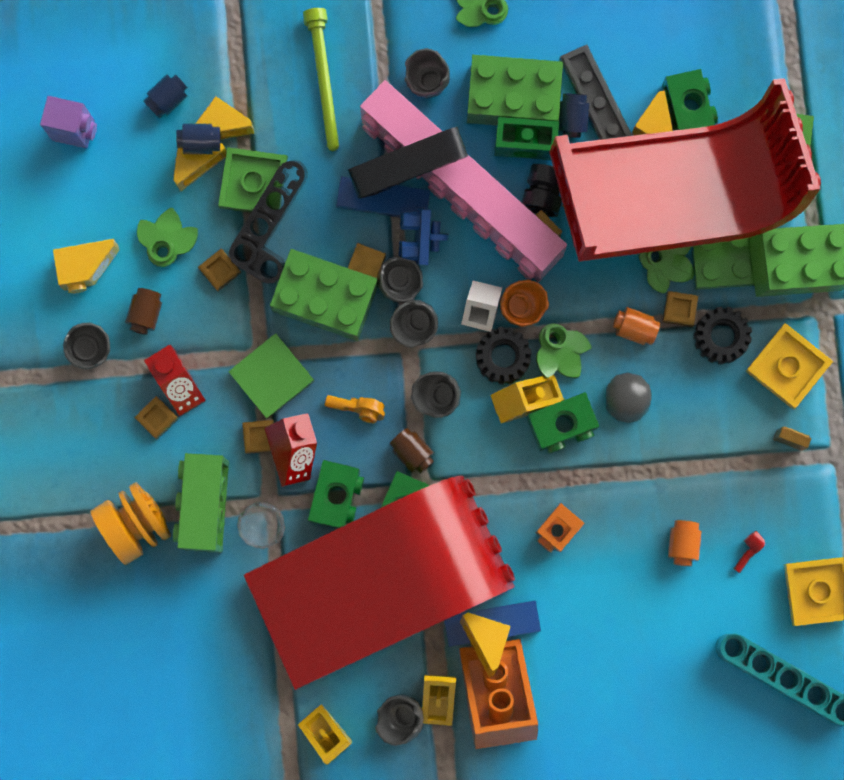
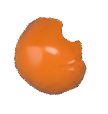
[500,279,549,327]

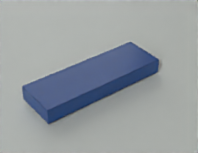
[336,176,430,218]
[444,600,541,647]

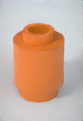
[612,307,660,345]
[668,520,702,566]

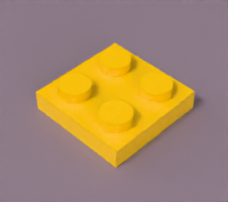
[746,323,833,410]
[784,557,844,626]

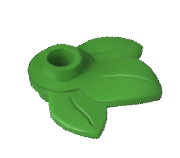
[456,0,508,27]
[137,208,198,267]
[639,246,694,294]
[536,323,591,378]

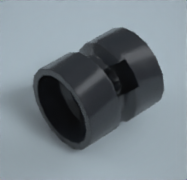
[521,164,562,217]

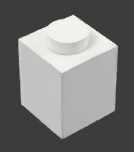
[461,281,502,332]

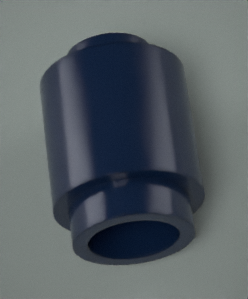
[143,74,188,119]
[559,93,590,138]
[176,124,220,155]

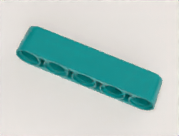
[716,634,844,726]

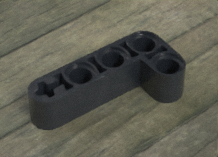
[348,127,468,199]
[229,160,308,283]

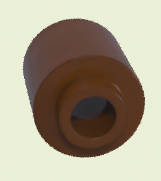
[125,288,162,335]
[390,428,434,474]

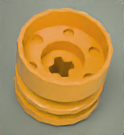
[90,482,171,565]

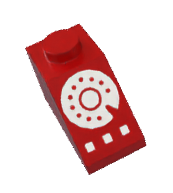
[144,345,206,417]
[264,413,317,487]

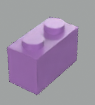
[40,96,97,148]

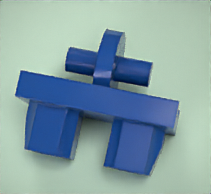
[398,207,449,265]

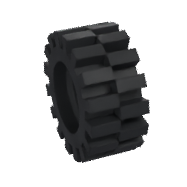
[693,307,752,365]
[476,327,532,385]

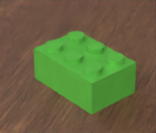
[467,54,563,126]
[749,224,844,297]
[270,249,378,341]
[173,453,229,553]

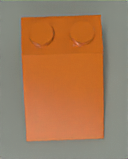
[459,639,538,749]

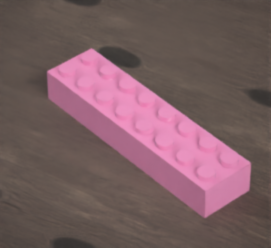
[360,80,567,283]

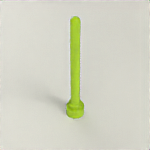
[303,8,339,151]

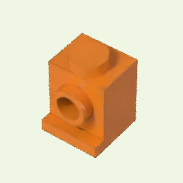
[535,503,585,553]

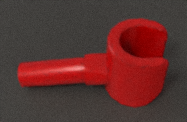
[733,531,765,573]

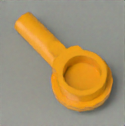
[325,395,385,424]

